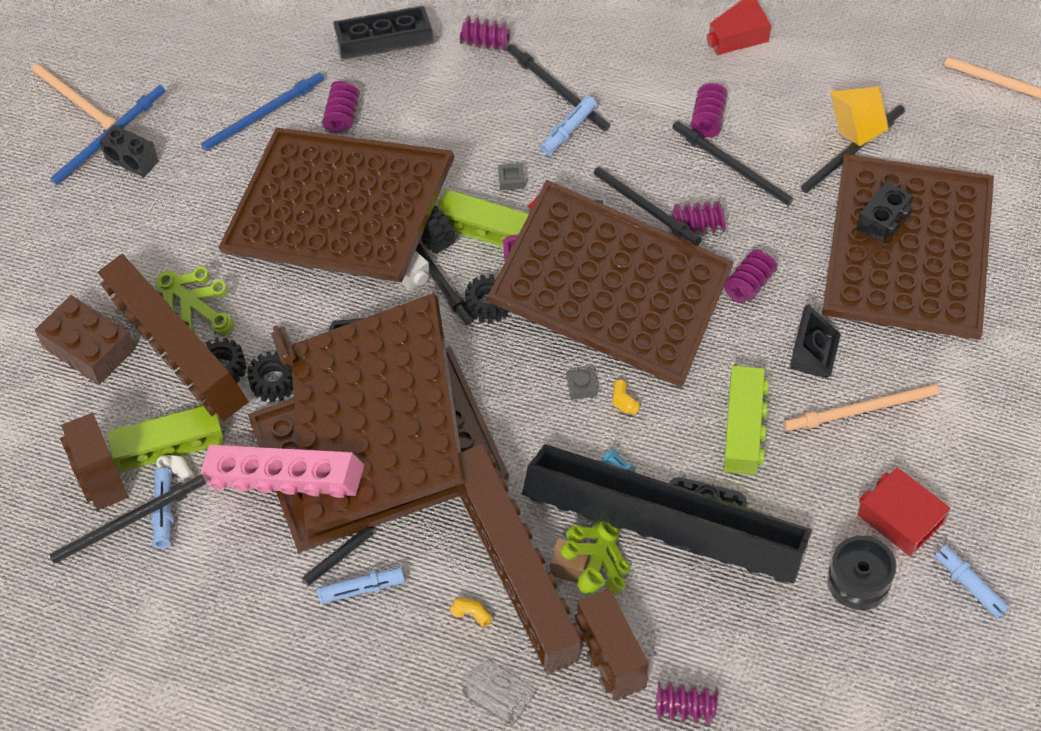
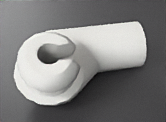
[156,455,195,484]

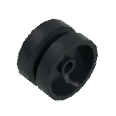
[827,535,896,611]

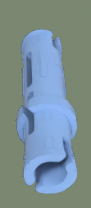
[539,95,597,156]
[151,468,173,549]
[934,545,1011,620]
[317,565,405,605]

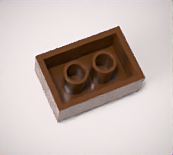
[35,295,135,385]
[60,412,129,511]
[574,588,649,702]

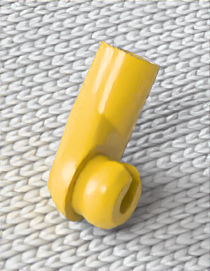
[612,380,640,415]
[450,597,493,628]

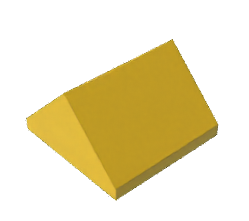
[830,87,889,146]

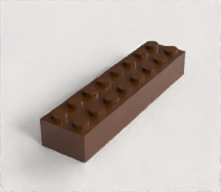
[97,253,249,422]
[455,444,583,675]

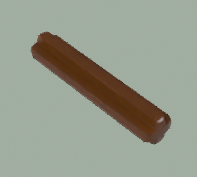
[271,325,296,366]

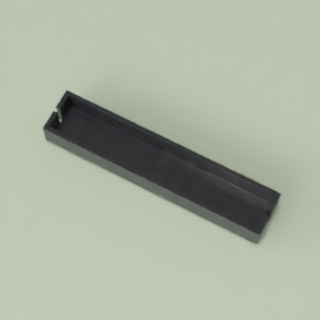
[522,444,813,584]

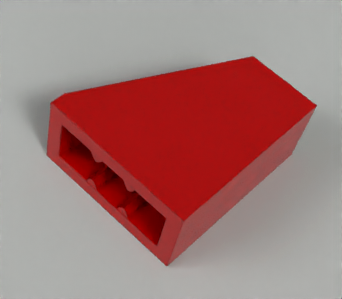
[707,0,771,55]

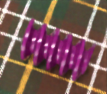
[460,15,511,52]
[322,81,360,133]
[691,83,728,138]
[671,201,726,236]
[724,249,778,303]
[655,680,718,725]

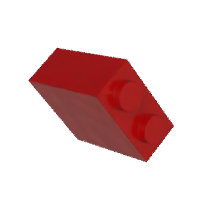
[858,467,951,557]

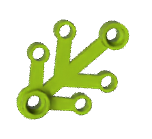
[155,267,235,336]
[560,521,630,595]

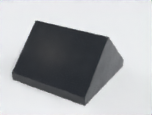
[790,304,841,378]

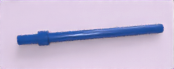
[201,72,325,151]
[50,84,166,185]

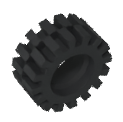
[421,206,456,254]
[465,274,510,324]
[206,338,247,383]
[247,351,293,403]

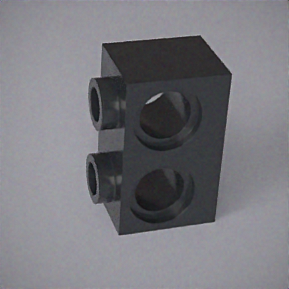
[99,124,159,178]
[856,182,913,244]

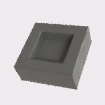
[498,163,525,190]
[566,368,597,400]

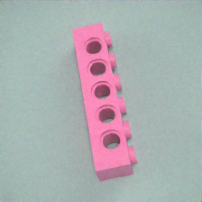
[200,445,365,498]

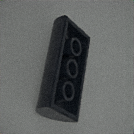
[333,6,434,60]

